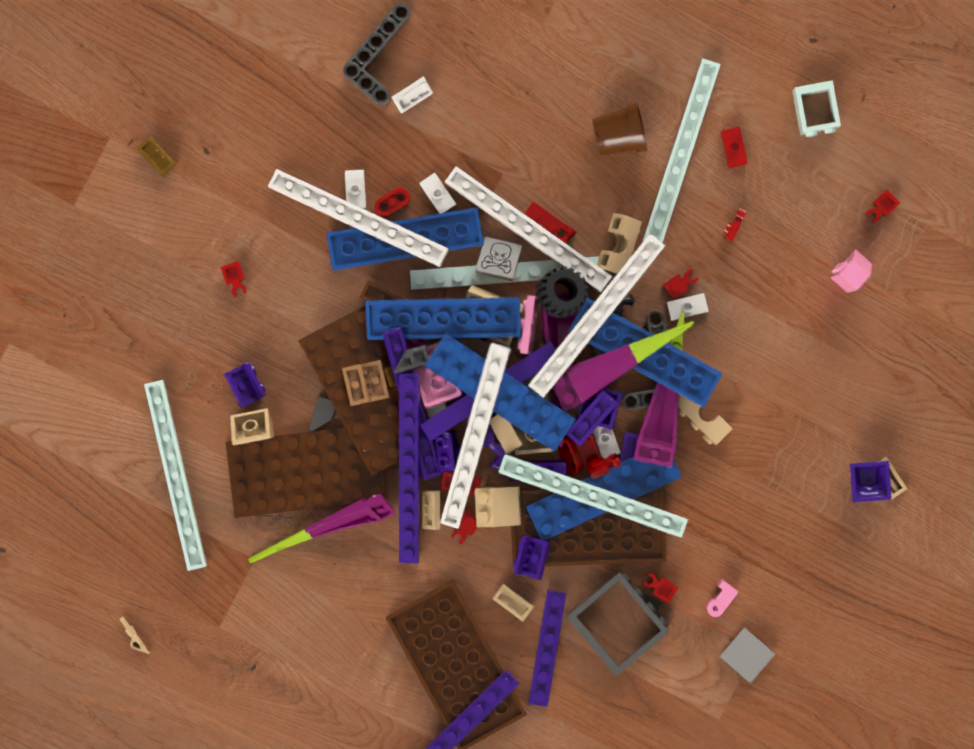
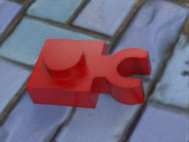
[864,189,900,223]
[723,209,746,242]
[220,261,247,297]
[663,269,699,301]
[586,453,621,479]
[451,509,478,545]
[642,572,678,604]

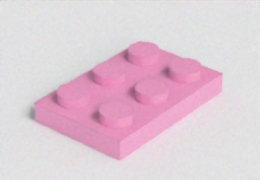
[518,295,540,355]
[413,342,463,409]

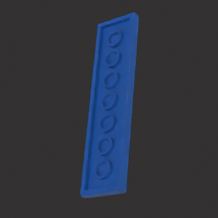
[326,207,484,271]
[365,297,521,340]
[568,298,723,408]
[425,334,575,451]
[526,456,682,540]

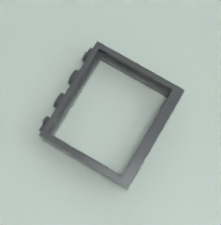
[566,571,669,676]

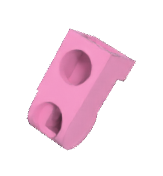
[706,579,738,617]

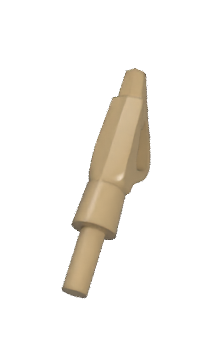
[119,617,150,654]

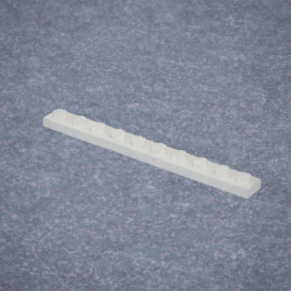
[445,167,612,293]
[268,169,449,267]
[528,234,665,398]
[440,343,510,529]

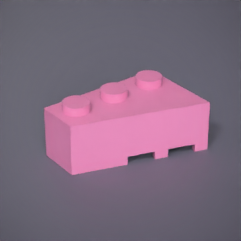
[830,249,873,293]

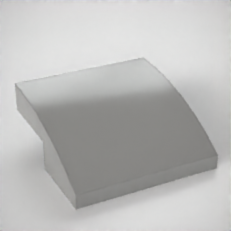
[719,627,776,683]

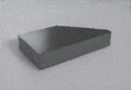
[394,345,429,373]
[309,396,335,431]

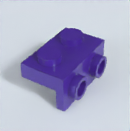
[224,362,266,408]
[435,431,459,472]
[513,536,551,580]

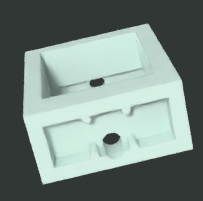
[792,80,841,137]

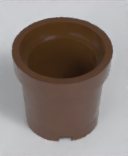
[592,102,648,155]

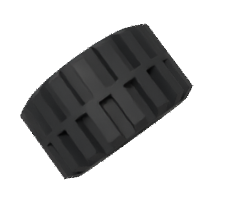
[536,266,588,318]

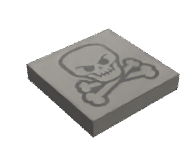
[475,237,522,281]

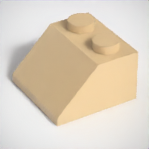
[230,408,274,445]
[475,486,521,527]

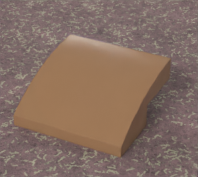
[342,360,390,406]

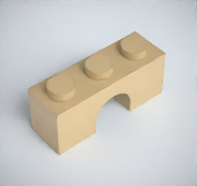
[597,213,642,275]
[678,396,733,445]

